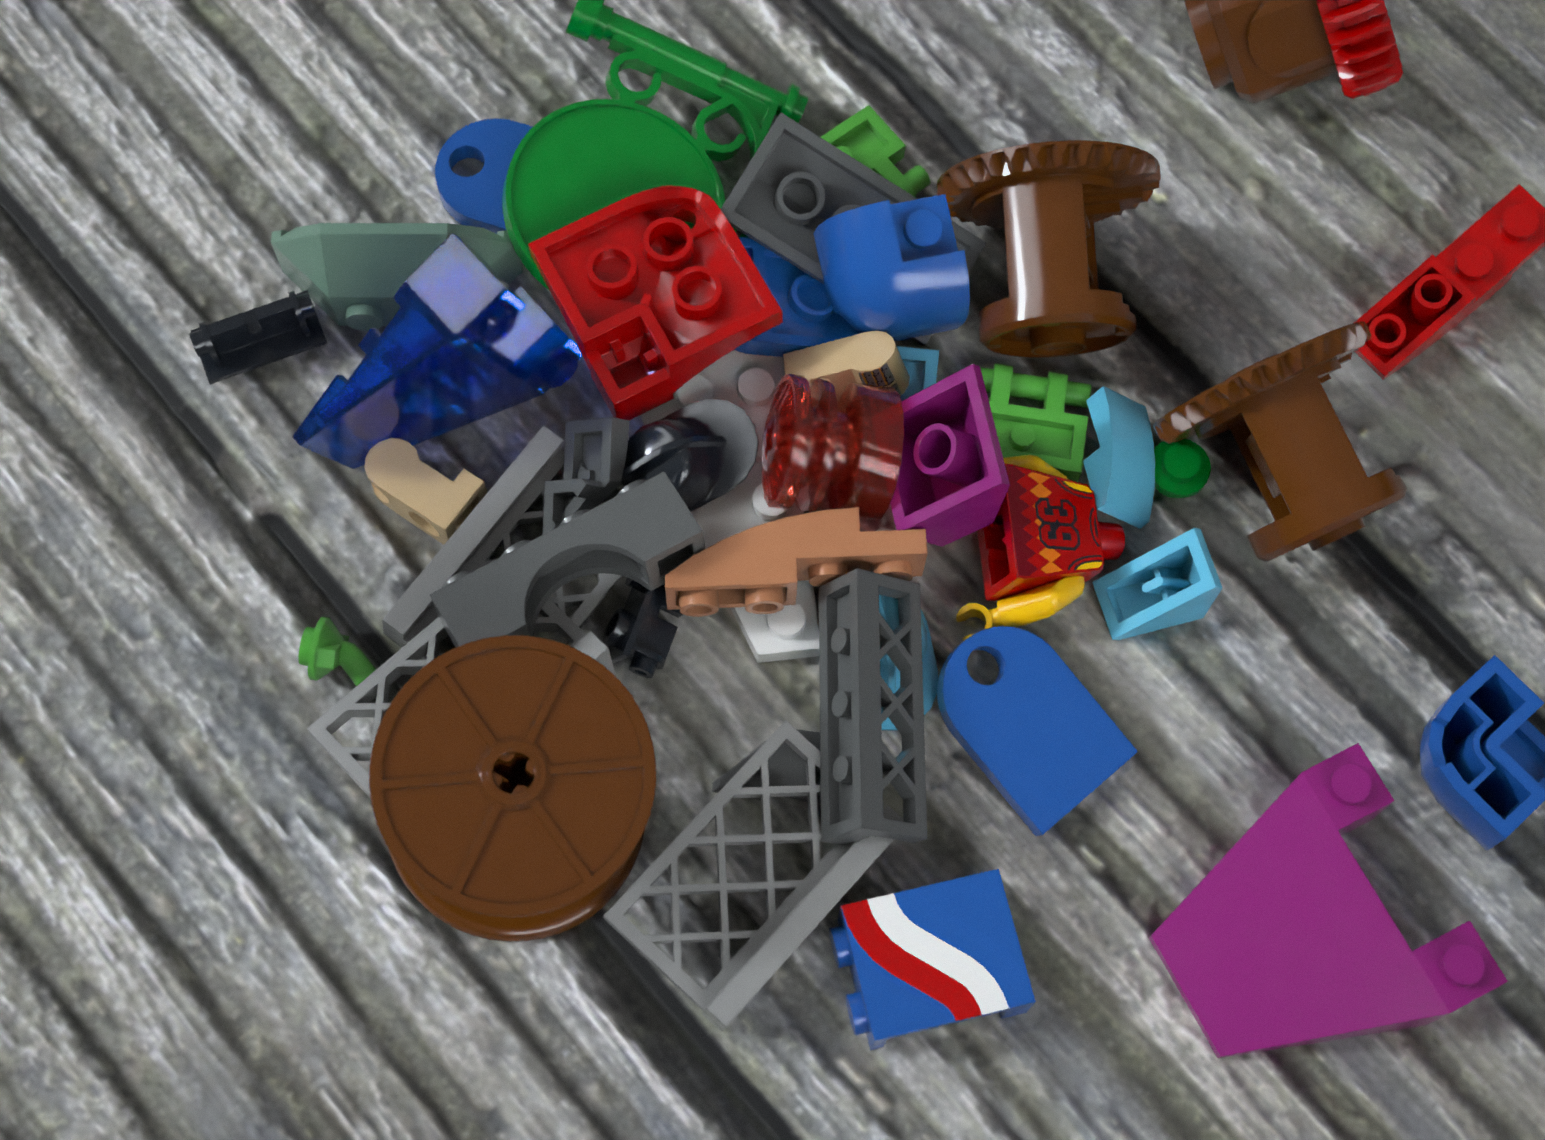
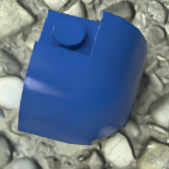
[813,194,970,341]
[1420,655,1545,851]

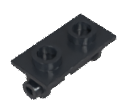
[189,290,327,385]
[603,577,683,678]

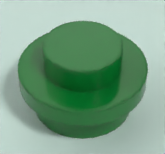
[1154,439,1211,498]

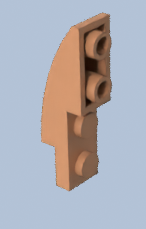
[665,507,928,617]

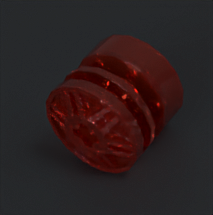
[761,374,904,520]

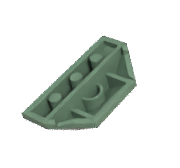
[271,223,523,331]

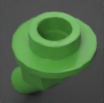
[298,616,376,686]

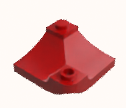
[528,185,783,420]

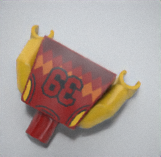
[956,455,1125,642]

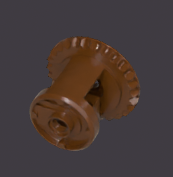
[936,140,1161,358]
[1153,321,1407,562]

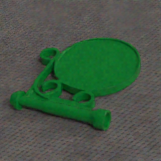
[502,0,808,291]

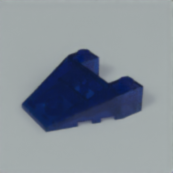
[292,233,582,469]

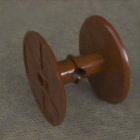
[369,635,656,942]

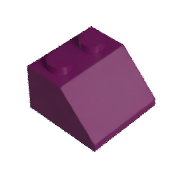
[870,364,1010,547]

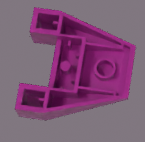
[1149,743,1508,1058]

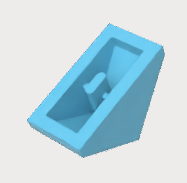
[1092,528,1223,640]

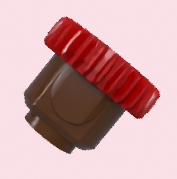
[1184,0,1403,104]

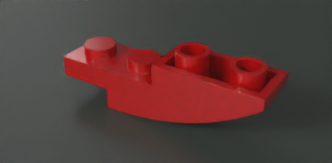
[1354,184,1545,380]

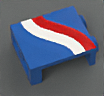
[829,869,1036,1050]

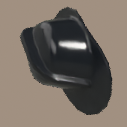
[621,398,759,512]

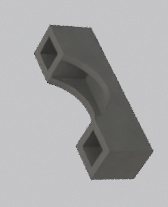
[430,472,705,647]

